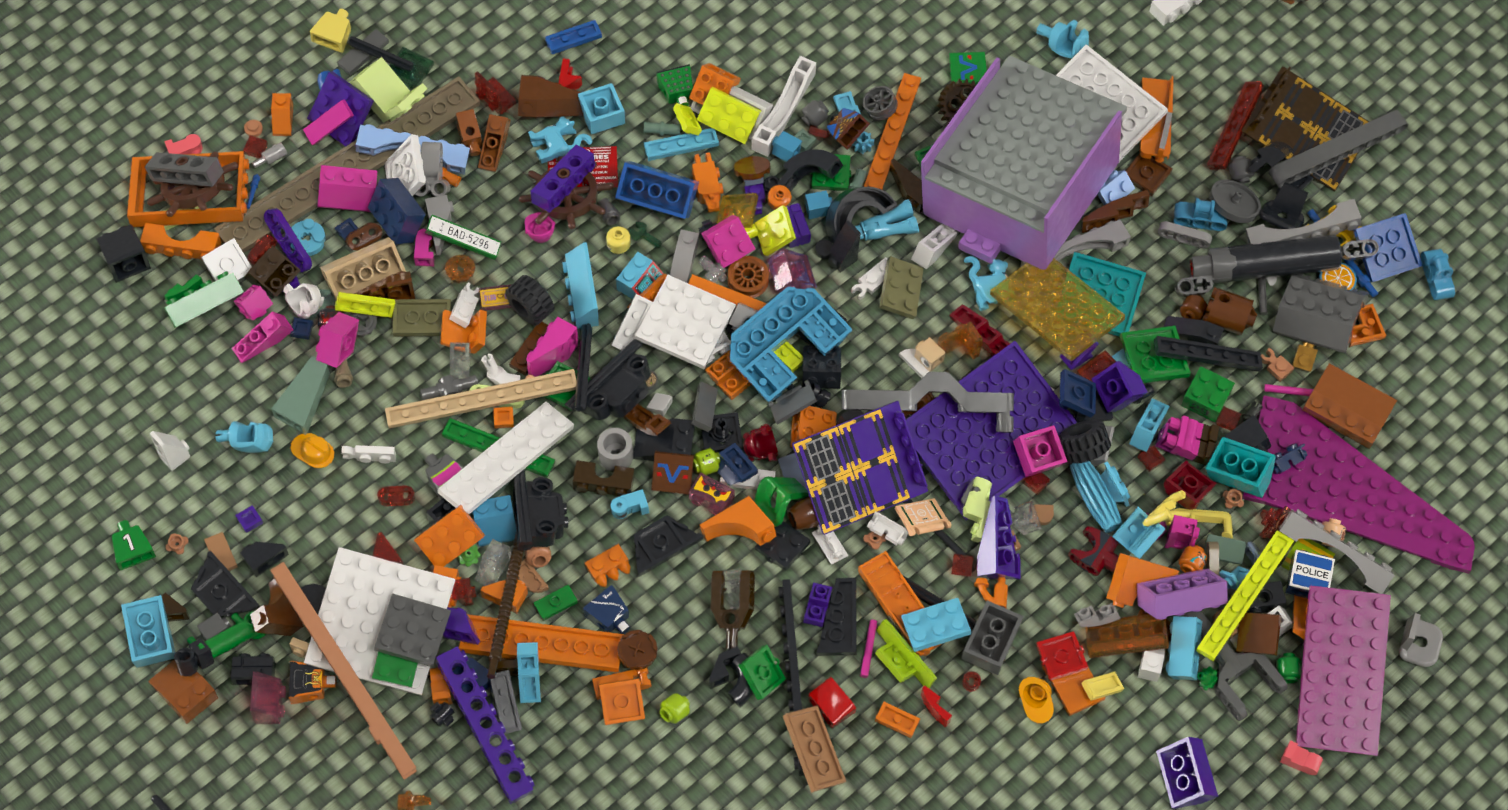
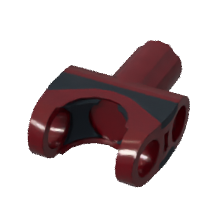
[1068,526,1119,576]

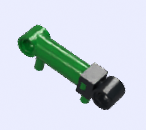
[174,611,266,676]

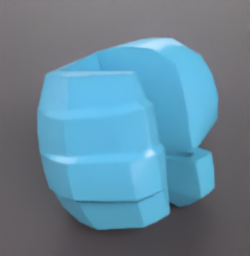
[1036,20,1089,58]
[215,421,273,453]

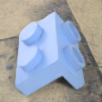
[1097,170,1136,205]

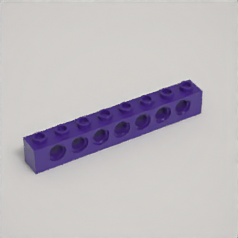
[435,646,535,805]

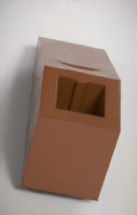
[478,114,511,172]

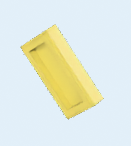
[1081,672,1124,701]

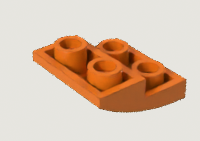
[705,350,752,400]

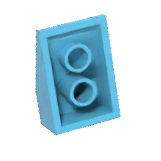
[121,595,176,668]

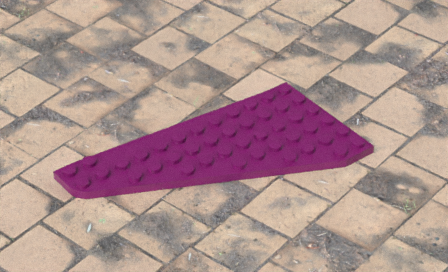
[1242,395,1475,574]

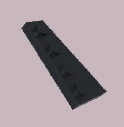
[816,578,857,656]

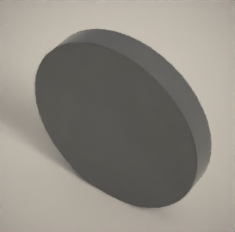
[1209,180,1261,223]

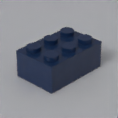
[368,178,426,244]

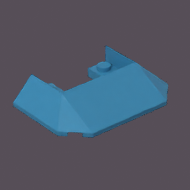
[730,287,853,403]

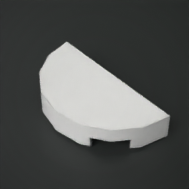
[899,349,929,378]

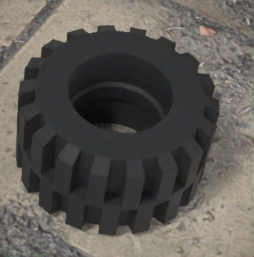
[505,275,555,326]
[1058,420,1111,463]

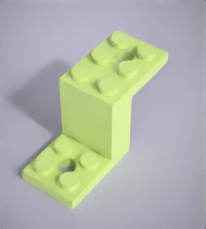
[348,57,427,123]

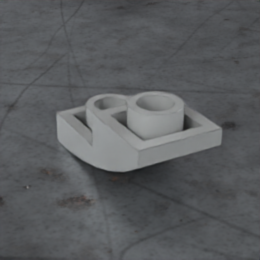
[1074,603,1120,627]

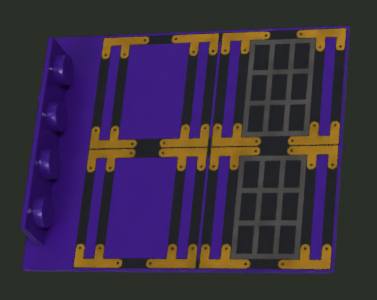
[792,401,928,535]

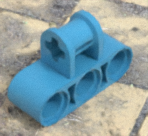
[1174,198,1228,231]
[1421,249,1455,300]

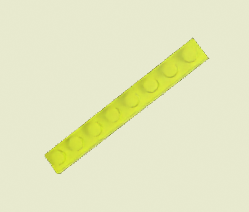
[1196,530,1294,661]

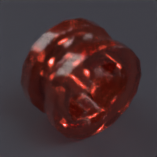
[962,671,981,692]

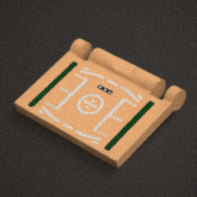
[894,498,951,536]

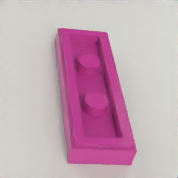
[303,100,354,145]

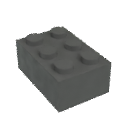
[961,600,1024,675]

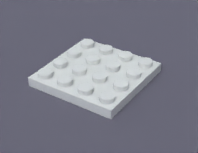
[635,275,736,369]

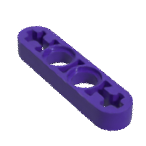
[264,208,312,272]

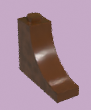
[250,579,304,636]

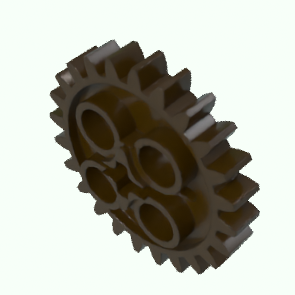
[937,79,976,126]

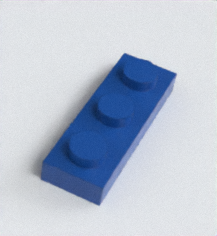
[545,20,602,54]

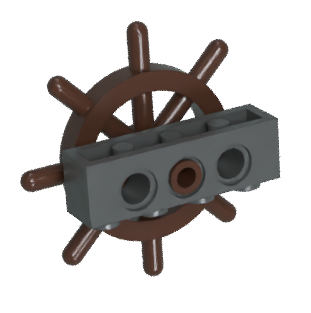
[145,151,238,217]

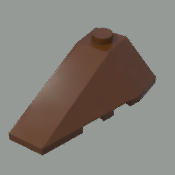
[518,75,583,117]
[341,271,415,313]

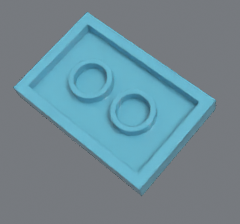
[901,598,971,652]

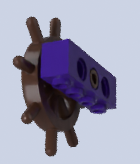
[519,145,614,230]

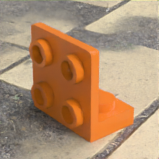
[689,63,741,105]
[440,310,487,354]
[790,406,837,448]

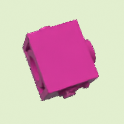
[234,285,273,321]

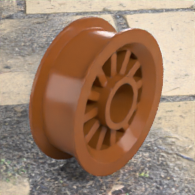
[728,256,769,298]

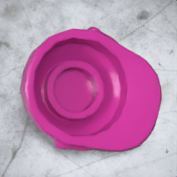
[524,212,555,243]

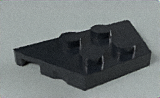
[634,515,703,577]
[191,550,260,618]

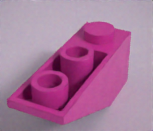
[232,311,294,363]

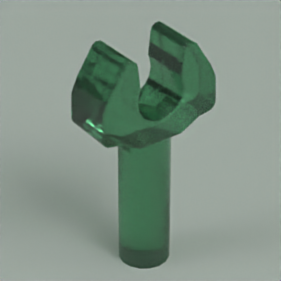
[630,222,662,248]

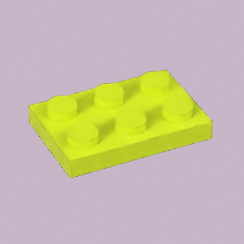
[696,86,761,144]

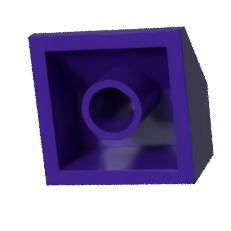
[1092,361,1148,412]

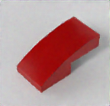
[921,685,952,728]

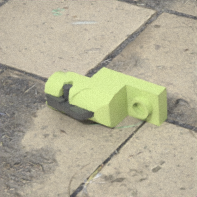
[961,477,992,543]

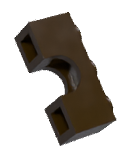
[573,460,635,497]

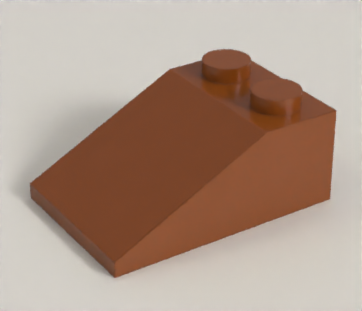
[148,659,218,724]

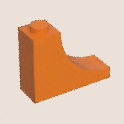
[700,496,777,546]
[1106,553,1179,608]

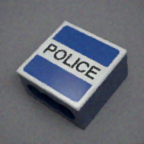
[1285,550,1335,599]

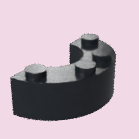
[826,187,897,243]

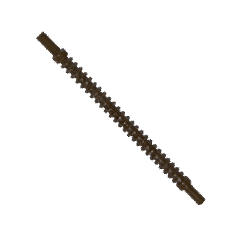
[487,532,524,679]

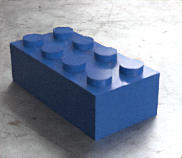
[615,161,699,219]

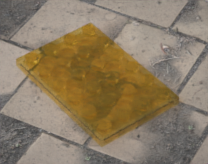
[990,258,1125,361]

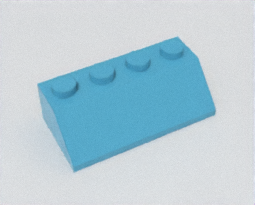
[562,242,599,329]

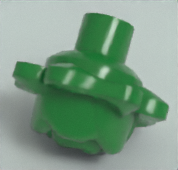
[1197,666,1218,691]

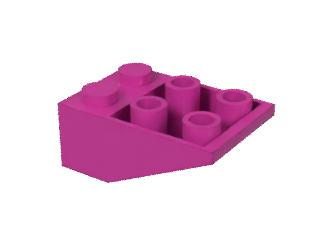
[526,317,578,377]

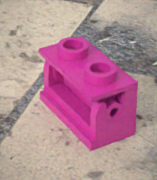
[1165,515,1200,549]

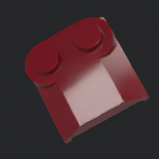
[1163,460,1217,510]

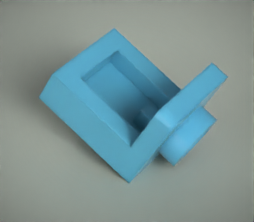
[1219,566,1250,590]

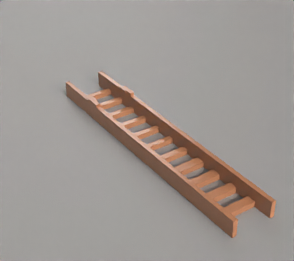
[270,562,417,780]

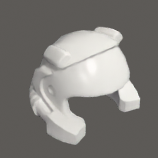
[283,283,324,319]

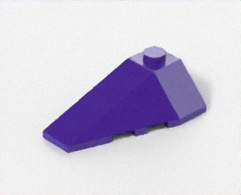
[977,496,1021,580]

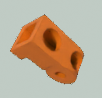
[430,667,452,705]

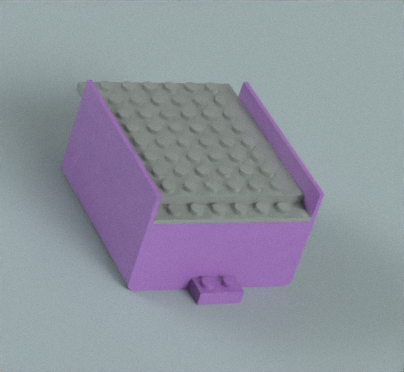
[921,55,1127,270]

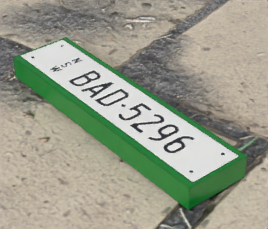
[425,215,501,260]

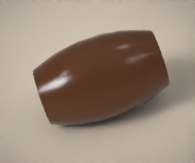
[787,496,819,530]

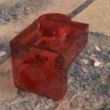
[452,578,476,606]

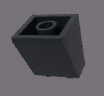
[96,224,151,283]

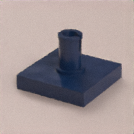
[1059,369,1096,418]

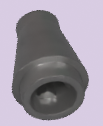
[599,198,620,226]

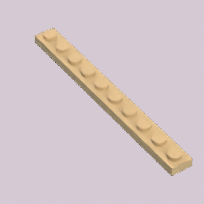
[385,369,577,429]

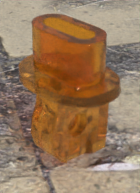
[398,790,431,810]

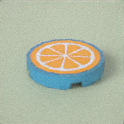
[1319,263,1357,291]

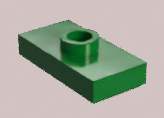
[533,585,578,621]

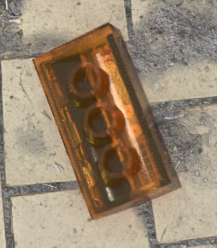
[1085,614,1169,658]

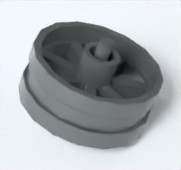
[863,86,898,120]

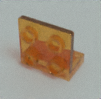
[937,321,983,360]

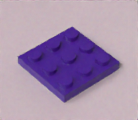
[307,71,374,146]

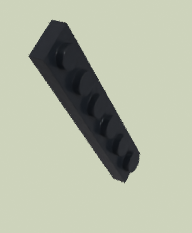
[1154,336,1263,372]

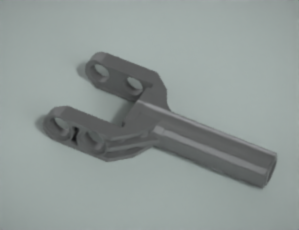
[1184,611,1288,721]

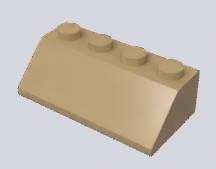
[320,237,406,300]

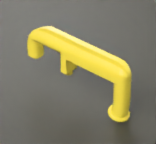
[1142,490,1186,527]
[1165,508,1233,539]

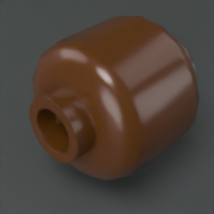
[1180,295,1207,320]

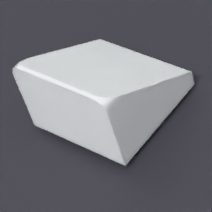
[647,393,673,417]

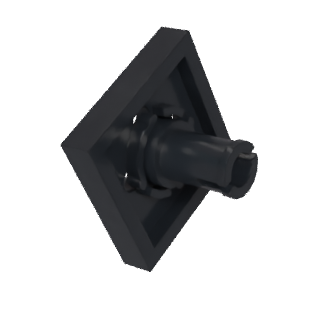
[701,412,743,453]

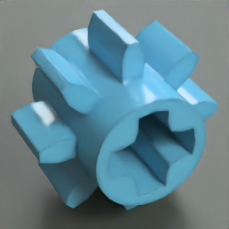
[852,132,874,154]

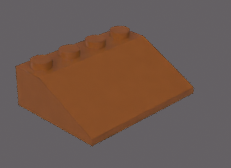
[1302,363,1397,449]

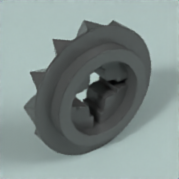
[349,312,377,337]

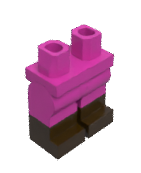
[1163,415,1220,466]

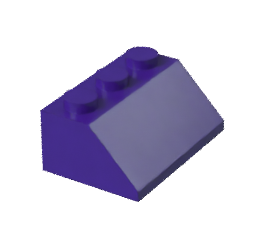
[1156,736,1218,809]

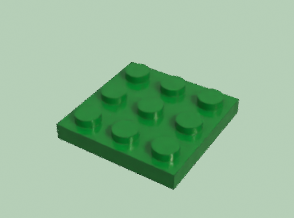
[1120,326,1191,383]

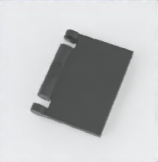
[768,380,817,425]

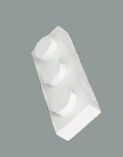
[611,294,654,350]

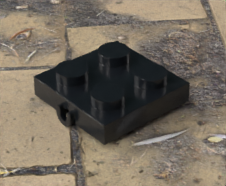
[755,521,810,571]

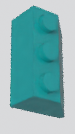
[1205,437,1276,498]

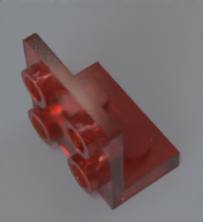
[474,71,517,116]

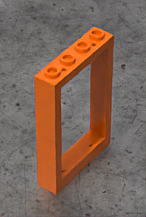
[127,151,249,227]

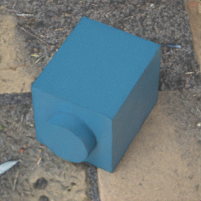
[772,131,802,162]
[804,190,833,219]

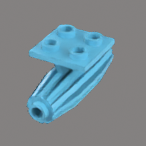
[1070,461,1130,533]

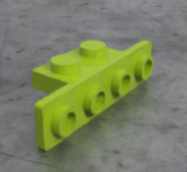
[875,619,937,688]

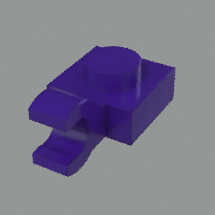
[744,183,766,215]

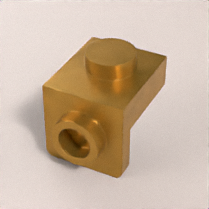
[1292,342,1318,372]

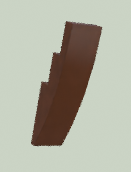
[1081,190,1150,233]

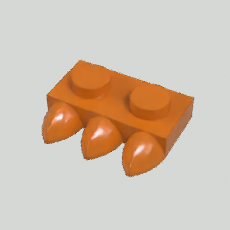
[585,544,630,587]

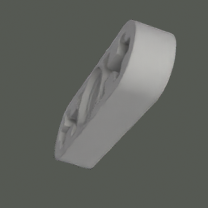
[1158,221,1212,249]

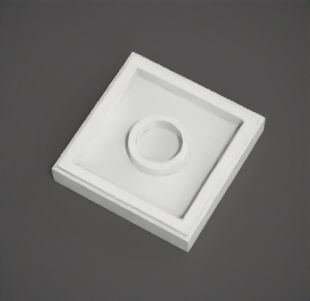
[201,238,252,281]

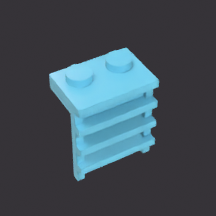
[1112,507,1165,559]

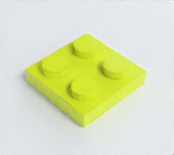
[755,205,796,256]

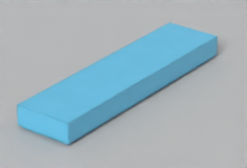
[644,128,719,161]

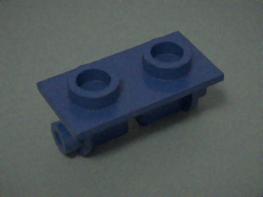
[1273,443,1307,474]

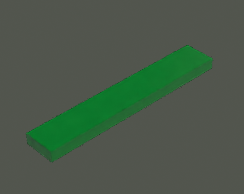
[442,418,555,478]

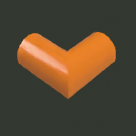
[1349,304,1386,347]

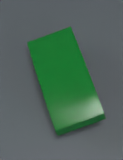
[164,274,203,301]

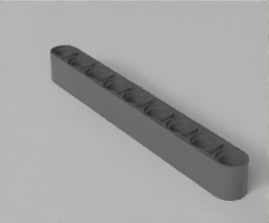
[1268,110,1409,188]

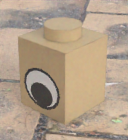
[914,337,945,372]

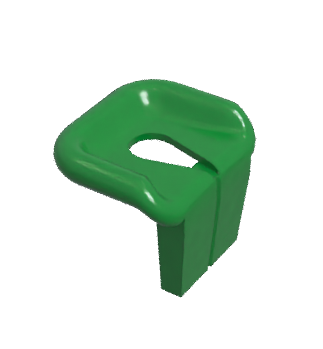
[754,476,809,527]

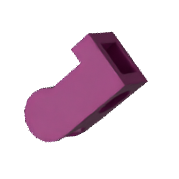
[414,229,435,267]

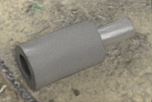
[252,142,287,168]

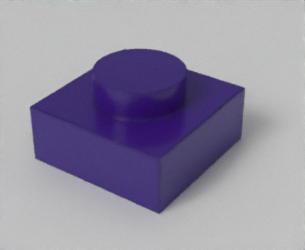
[235,505,263,533]

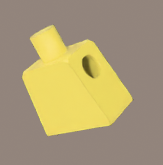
[310,9,351,53]

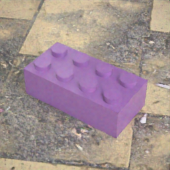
[1137,569,1228,620]

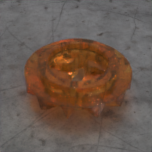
[445,255,476,283]

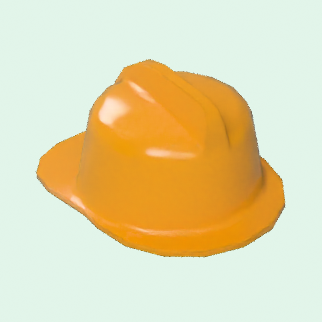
[291,433,334,468]
[1019,677,1054,723]

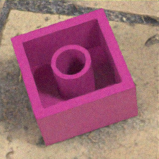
[701,215,755,268]
[316,312,359,368]
[1013,425,1068,477]

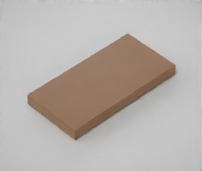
[783,706,846,793]

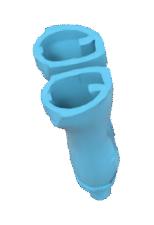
[855,199,919,241]

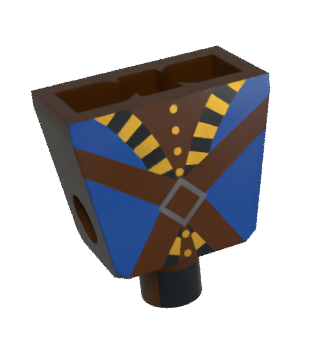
[827,108,870,150]

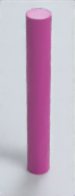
[1264,384,1314,396]
[860,620,878,678]

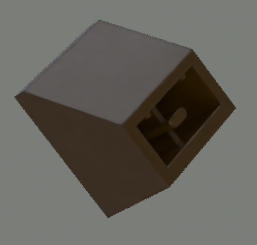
[244,245,301,298]

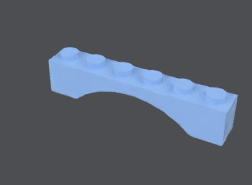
[356,124,470,175]

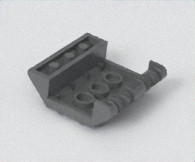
[1273,274,1369,354]

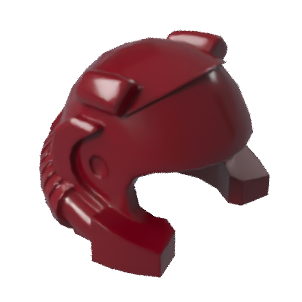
[743,424,779,462]

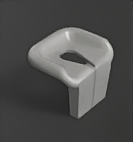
[1399,613,1443,667]

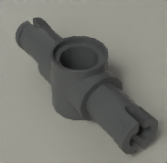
[420,375,478,401]

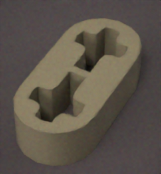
[1206,541,1219,576]

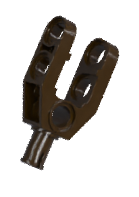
[711,570,755,649]

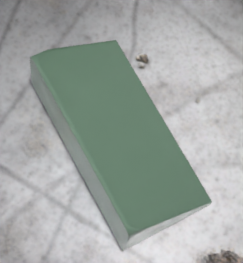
[1204,534,1246,565]

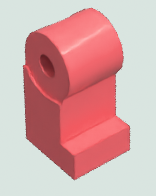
[164,134,203,154]
[1280,740,1323,775]

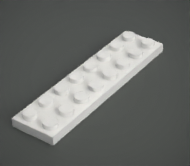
[438,402,574,514]

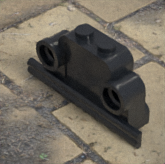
[565,339,651,420]
[513,470,568,550]

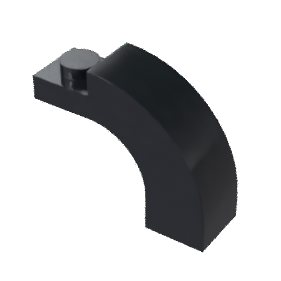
[777,149,843,192]

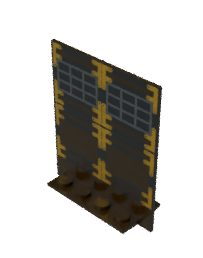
[1241,66,1369,192]

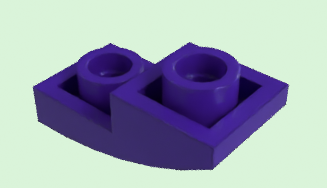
[803,582,833,627]

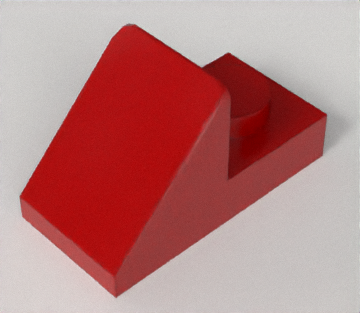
[559,58,582,90]

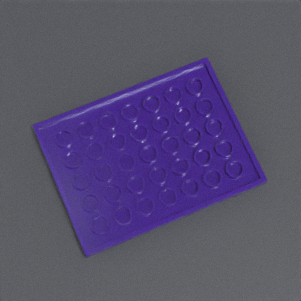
[906,341,1077,520]

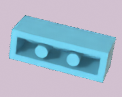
[1166,616,1203,680]

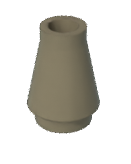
[334,360,353,388]

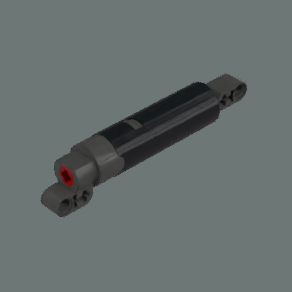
[1175,235,1379,297]

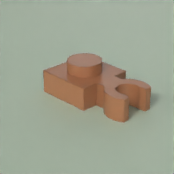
[1261,348,1294,382]

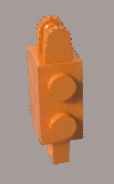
[692,152,723,212]

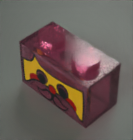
[689,473,735,515]

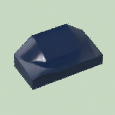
[717,443,758,486]

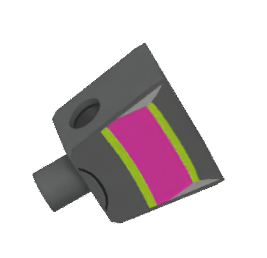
[425,453,464,500]

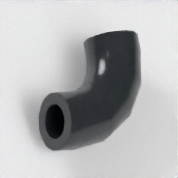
[728,653,754,708]

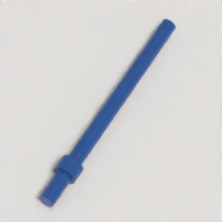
[1307,209,1378,298]

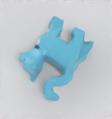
[528,117,592,163]
[964,256,1015,311]

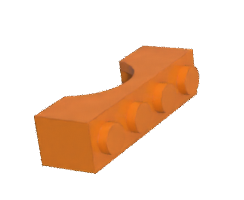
[140,223,222,261]

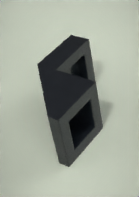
[709,646,741,689]

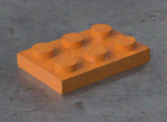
[414,504,485,567]

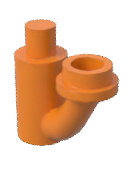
[974,577,1008,609]

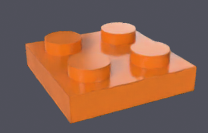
[599,678,645,725]

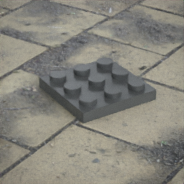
[374,593,451,667]

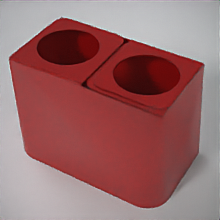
[808,677,856,729]

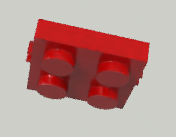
[1036,631,1088,681]

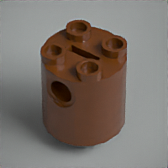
[1202,287,1257,336]

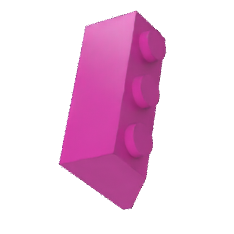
[317,165,377,212]

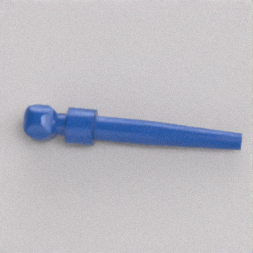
[247,174,260,209]

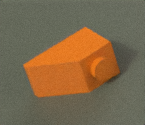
[271,93,294,136]
[480,580,528,613]

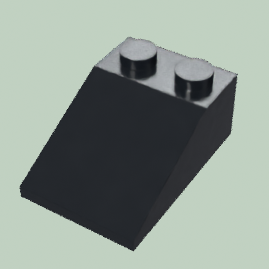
[633,418,695,461]

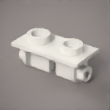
[867,511,908,546]
[812,525,848,565]

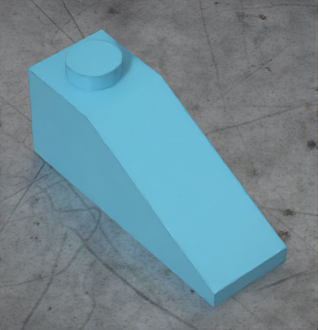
[1129,398,1169,452]

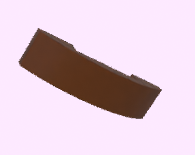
[623,404,671,436]

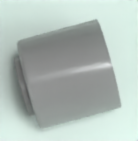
[597,428,633,472]

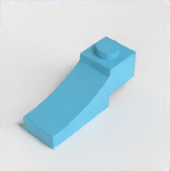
[517,642,541,703]

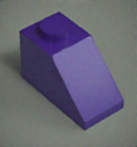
[443,607,480,645]

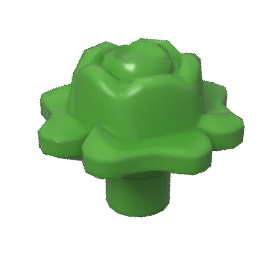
[458,545,481,567]

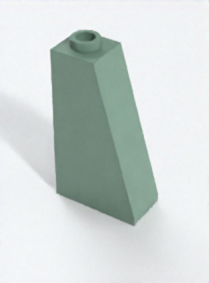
[271,356,330,435]

